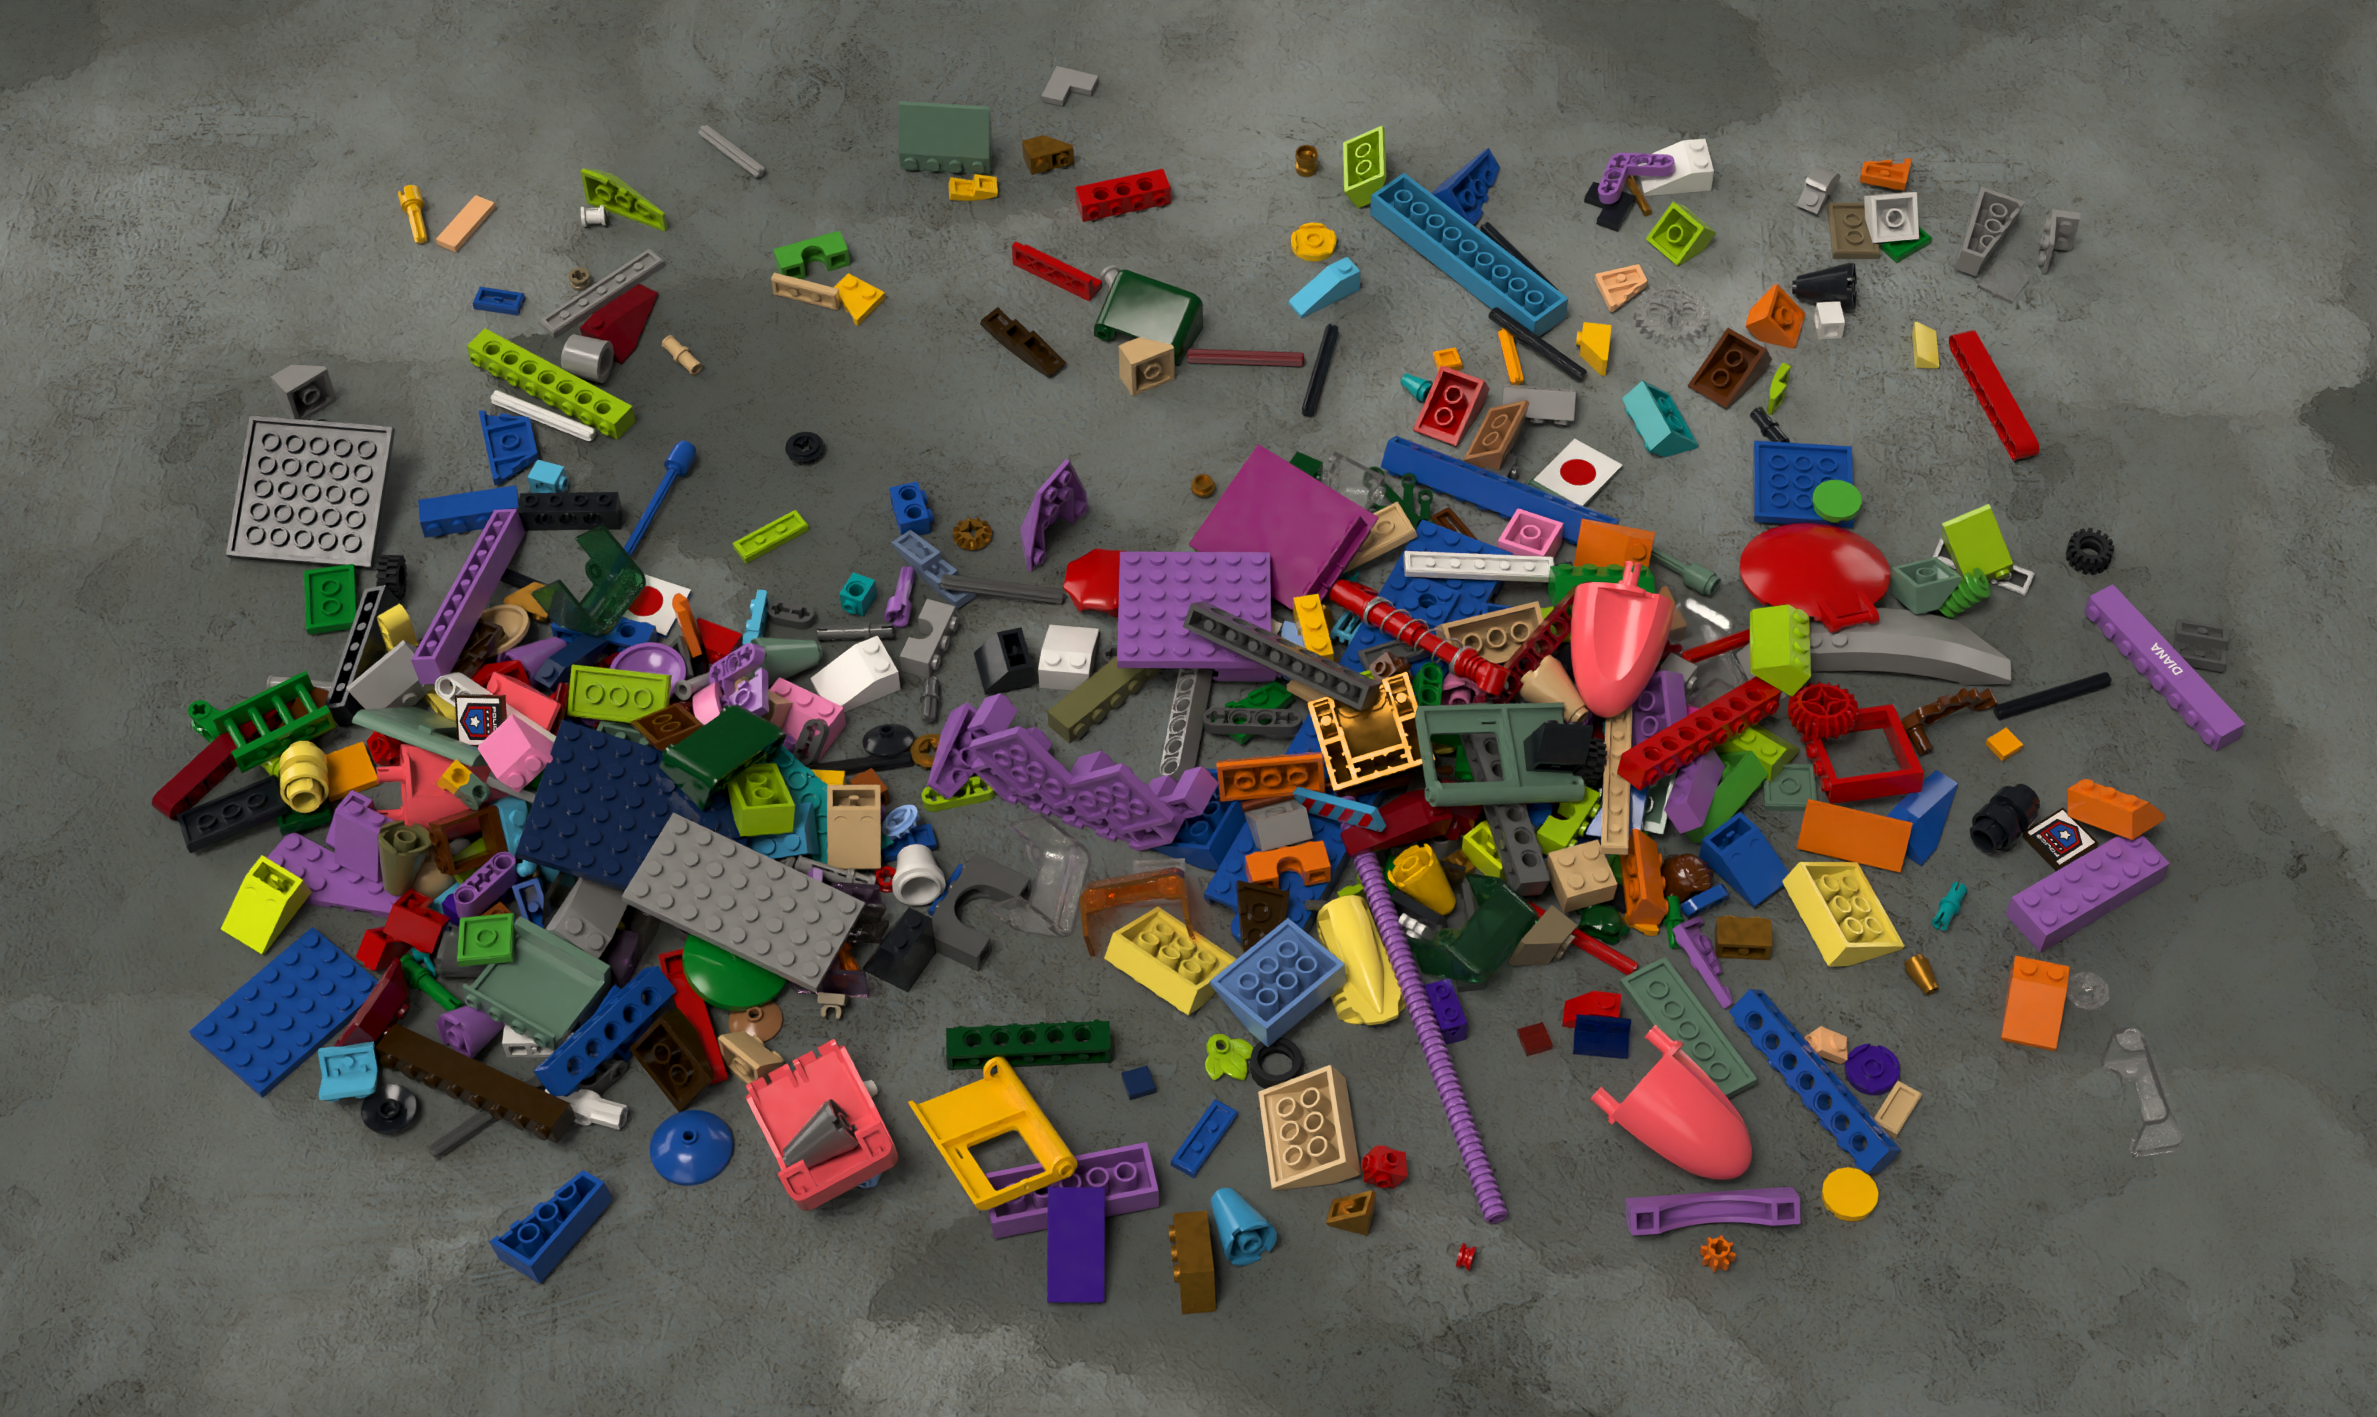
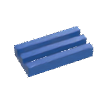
[472,287,525,316]

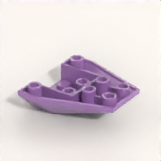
[1020,459,1088,572]

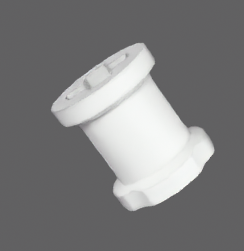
[581,205,607,227]

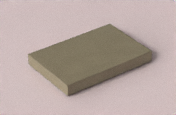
[1827,203,1880,259]

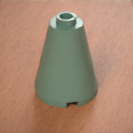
[750,637,823,686]

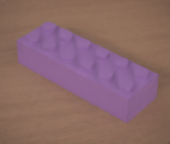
[2006,834,2170,953]
[984,1142,1159,1239]

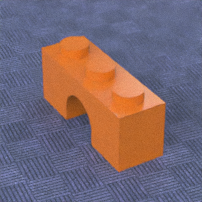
[1245,840,1331,889]

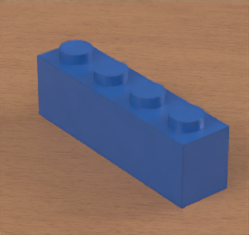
[418,485,520,538]

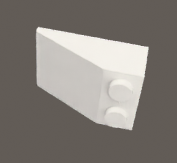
[1638,139,1714,196]
[1038,625,1099,691]
[810,636,901,712]

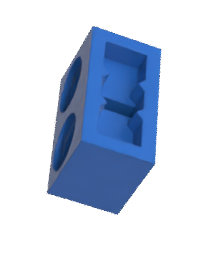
[889,481,934,536]

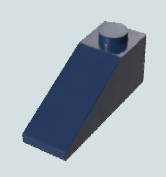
[532,630,609,695]

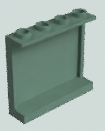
[462,916,611,1051]

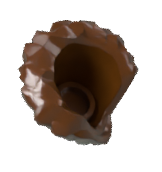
[1660,853,1713,902]

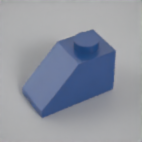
[512,877,551,928]

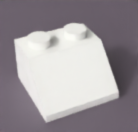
[1864,192,1919,243]

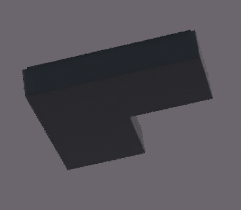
[1584,182,1636,232]

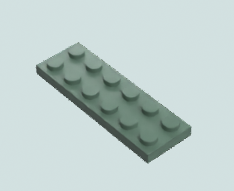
[1619,957,1757,1099]

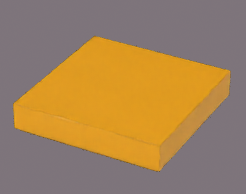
[326,741,380,802]

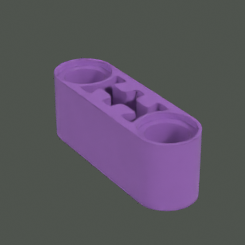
[454,852,518,918]

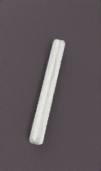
[491,390,596,442]

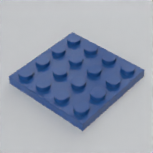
[1753,441,1854,528]

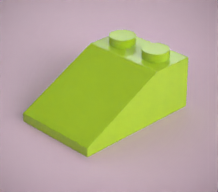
[727,763,795,837]

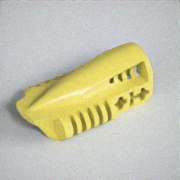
[1316,895,1406,1025]

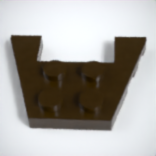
[416,618,505,679]

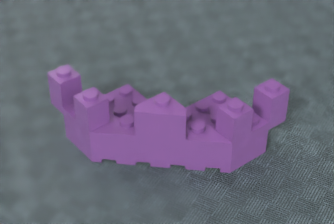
[967,693,1218,851]

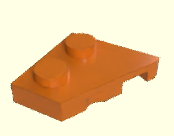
[1859,158,1912,191]

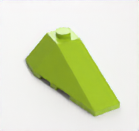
[580,168,668,232]

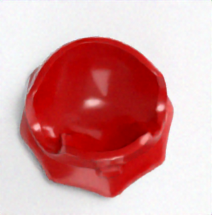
[1063,548,1126,618]

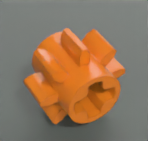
[1699,1235,1736,1273]

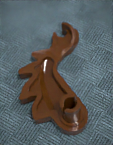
[1901,688,1998,756]

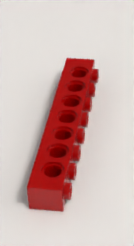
[1617,676,1781,790]

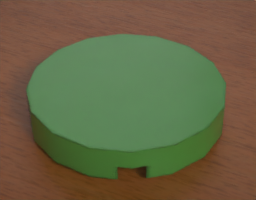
[1812,480,1862,523]

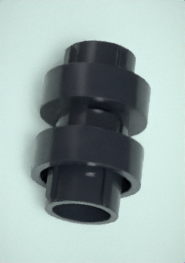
[1970,784,2040,853]

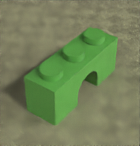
[773,231,850,279]

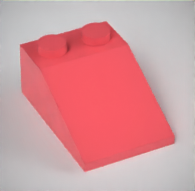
[486,672,561,732]

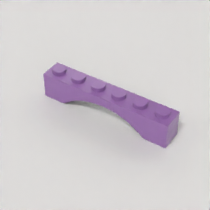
[1625,1187,1800,1235]

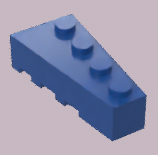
[489,1170,613,1284]

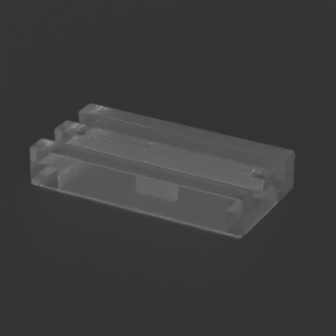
[1684,598,1735,634]

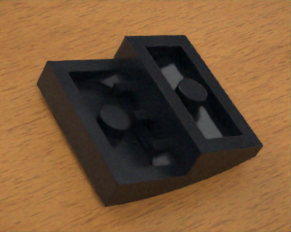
[1390,889,1448,935]

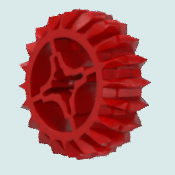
[1788,681,1858,740]

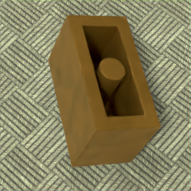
[1714,915,1772,960]

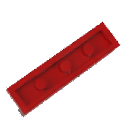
[1012,241,1102,302]

